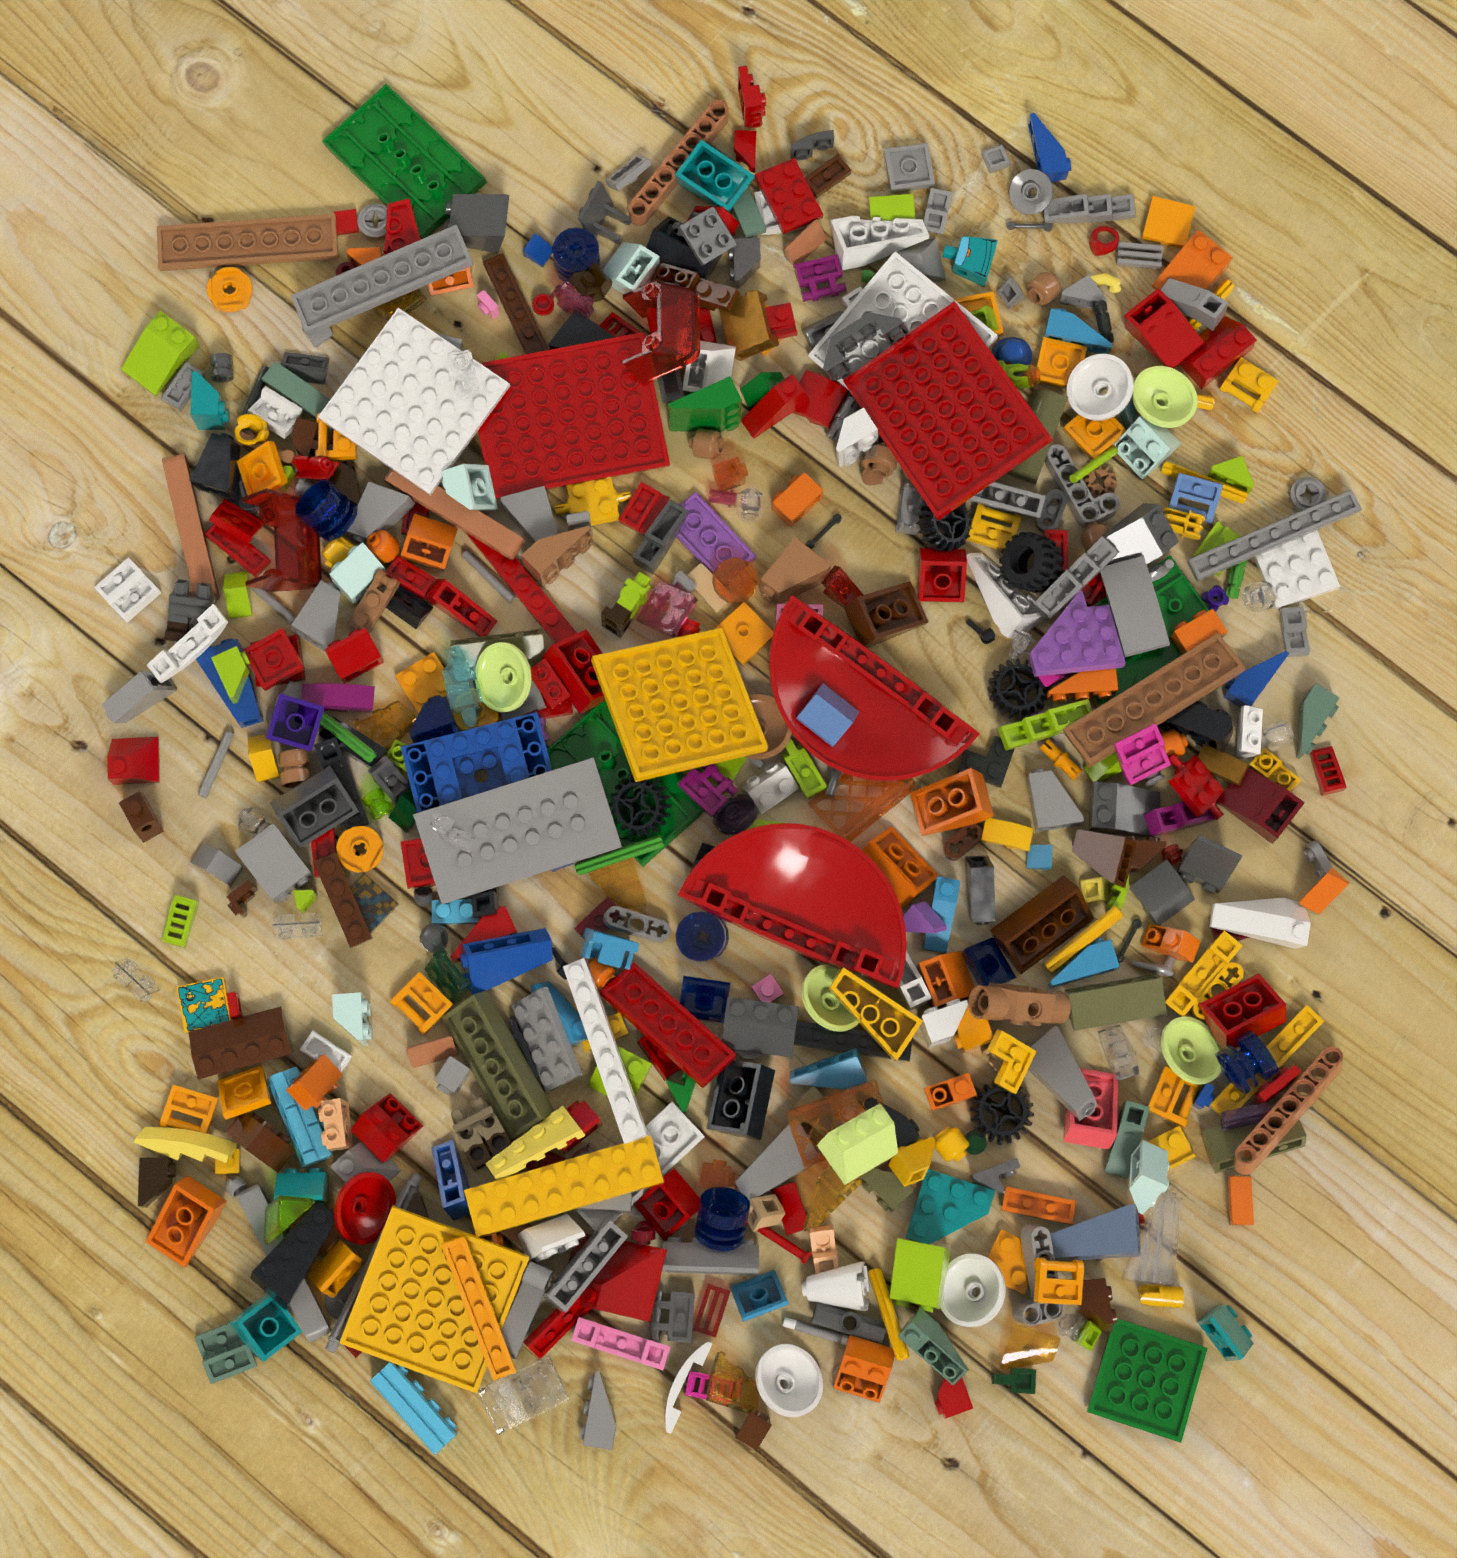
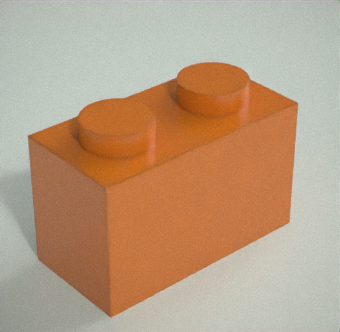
[772,472,824,527]
[1170,609,1228,655]
[286,1054,343,1111]

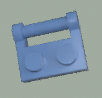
[1168,472,1223,524]

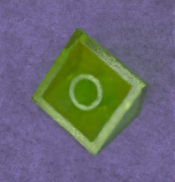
[264,1195,315,1245]

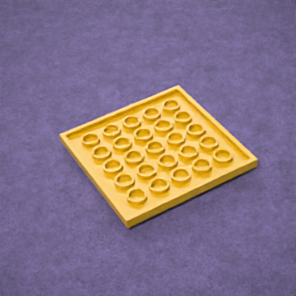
[591,628,768,782]
[339,1205,529,1393]

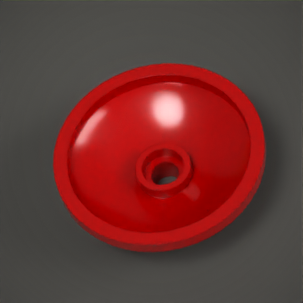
[334,1172,396,1245]

